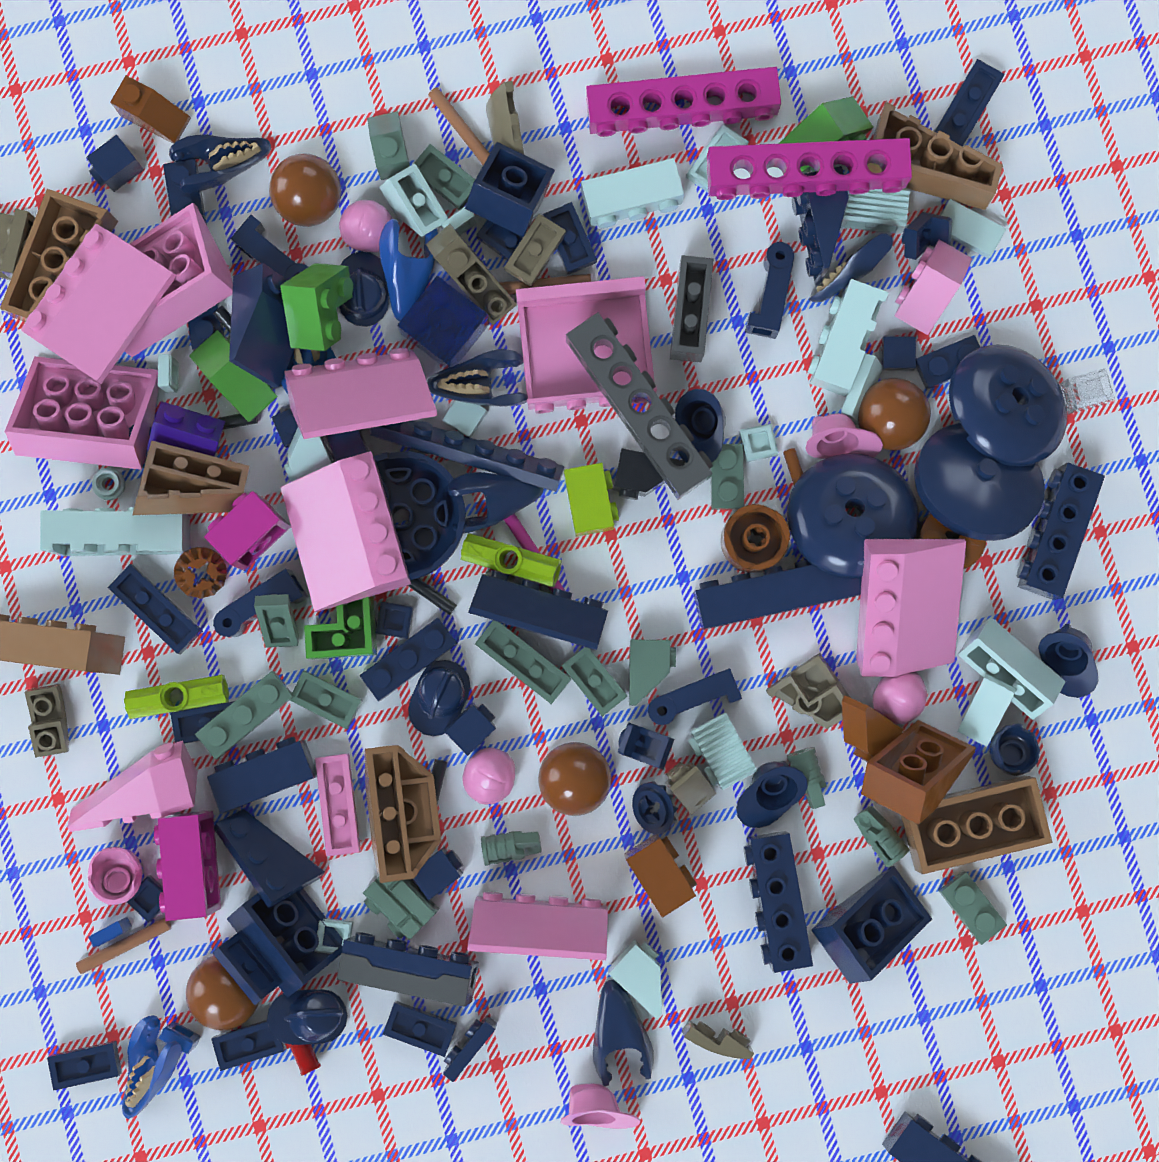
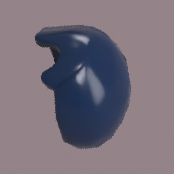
[989,723,1040,776]

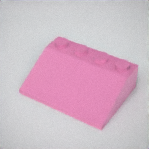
[124,203,233,357]
[21,224,177,384]
[284,348,437,439]
[4,356,159,470]
[280,451,411,612]
[856,539,966,677]
[467,892,608,961]

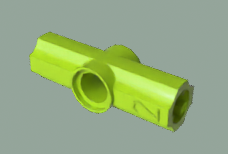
[460,533,562,587]
[124,675,229,719]

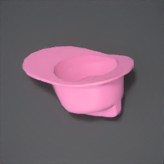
[805,413,883,459]
[560,1084,640,1129]

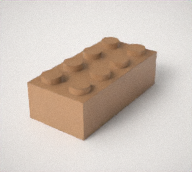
[901,776,1053,874]

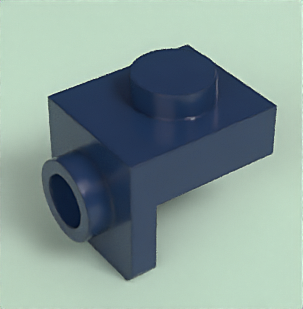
[902,212,952,260]
[618,722,675,770]

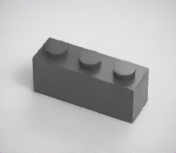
[670,255,714,363]

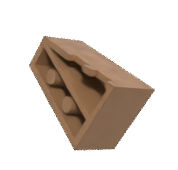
[133,440,250,515]

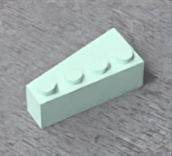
[40,507,190,556]

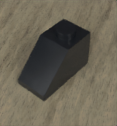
[613,448,685,500]

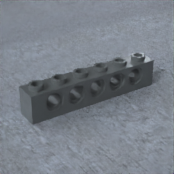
[566,312,713,500]

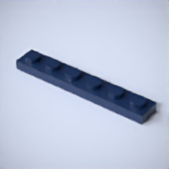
[163,159,225,351]
[370,420,565,492]

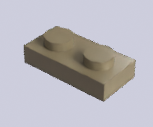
[504,214,566,287]

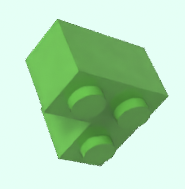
[778,96,874,174]
[280,263,353,351]
[189,330,278,422]
[304,595,377,660]

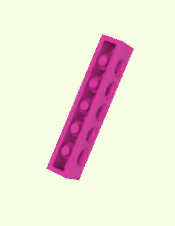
[586,67,781,137]
[706,138,912,200]

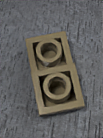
[24,684,69,758]
[682,1020,754,1059]

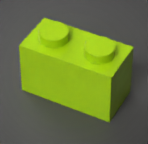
[564,463,619,537]

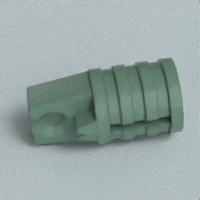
[787,747,827,809]
[854,806,910,867]
[481,831,542,866]

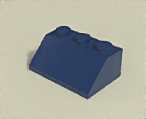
[227,888,343,998]

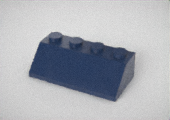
[468,570,608,650]

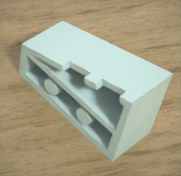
[807,279,889,396]

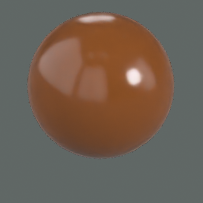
[269,153,341,227]
[858,378,931,451]
[538,742,612,816]
[186,956,259,1030]

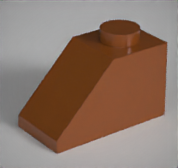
[110,75,191,144]
[842,695,904,762]

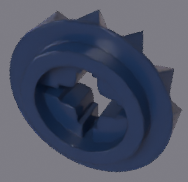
[632,781,679,834]

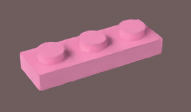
[315,753,361,857]

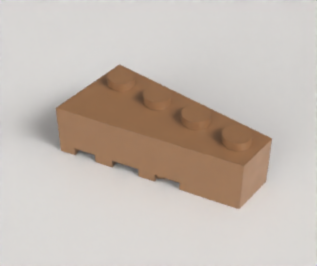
[867,102,1003,210]
[0,189,119,322]
[0,614,125,675]

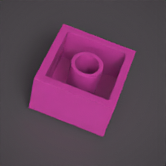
[204,491,291,571]

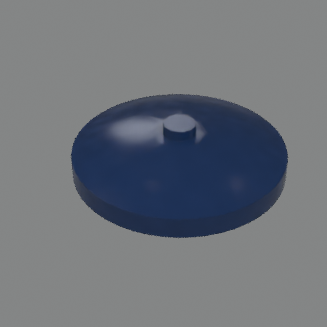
[914,423,1045,541]

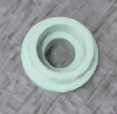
[92,468,126,500]

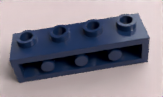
[1016,462,1105,600]
[743,831,813,973]

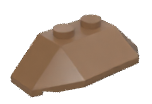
[365,745,441,883]

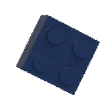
[465,142,555,237]

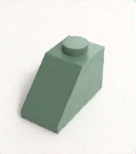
[367,111,410,180]
[629,639,676,706]

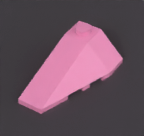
[67,740,198,832]

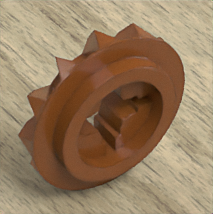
[174,547,227,599]

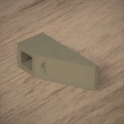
[426,224,517,325]
[664,762,717,815]

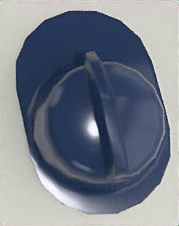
[339,251,389,327]
[675,389,726,463]
[1038,623,1099,698]
[408,660,470,736]
[736,761,808,828]
[267,989,348,1045]

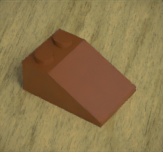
[861,720,976,824]

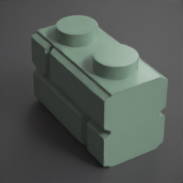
[363,877,440,940]

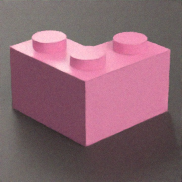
[894,239,973,335]

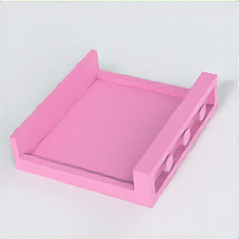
[516,276,657,414]

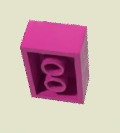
[154,810,221,921]

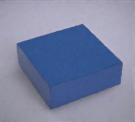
[88,917,132,948]
[158,1021,201,1054]

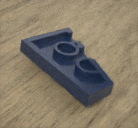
[214,809,325,908]

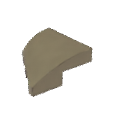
[486,81,524,154]
[766,653,851,729]

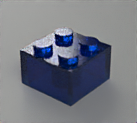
[397,275,490,369]

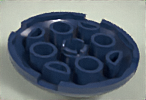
[949,344,1067,467]
[374,451,466,580]
[787,454,919,578]

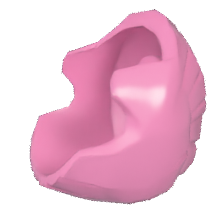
[339,200,393,253]
[872,672,927,724]
[462,747,515,805]
[87,847,143,905]

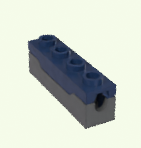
[336,932,479,1007]

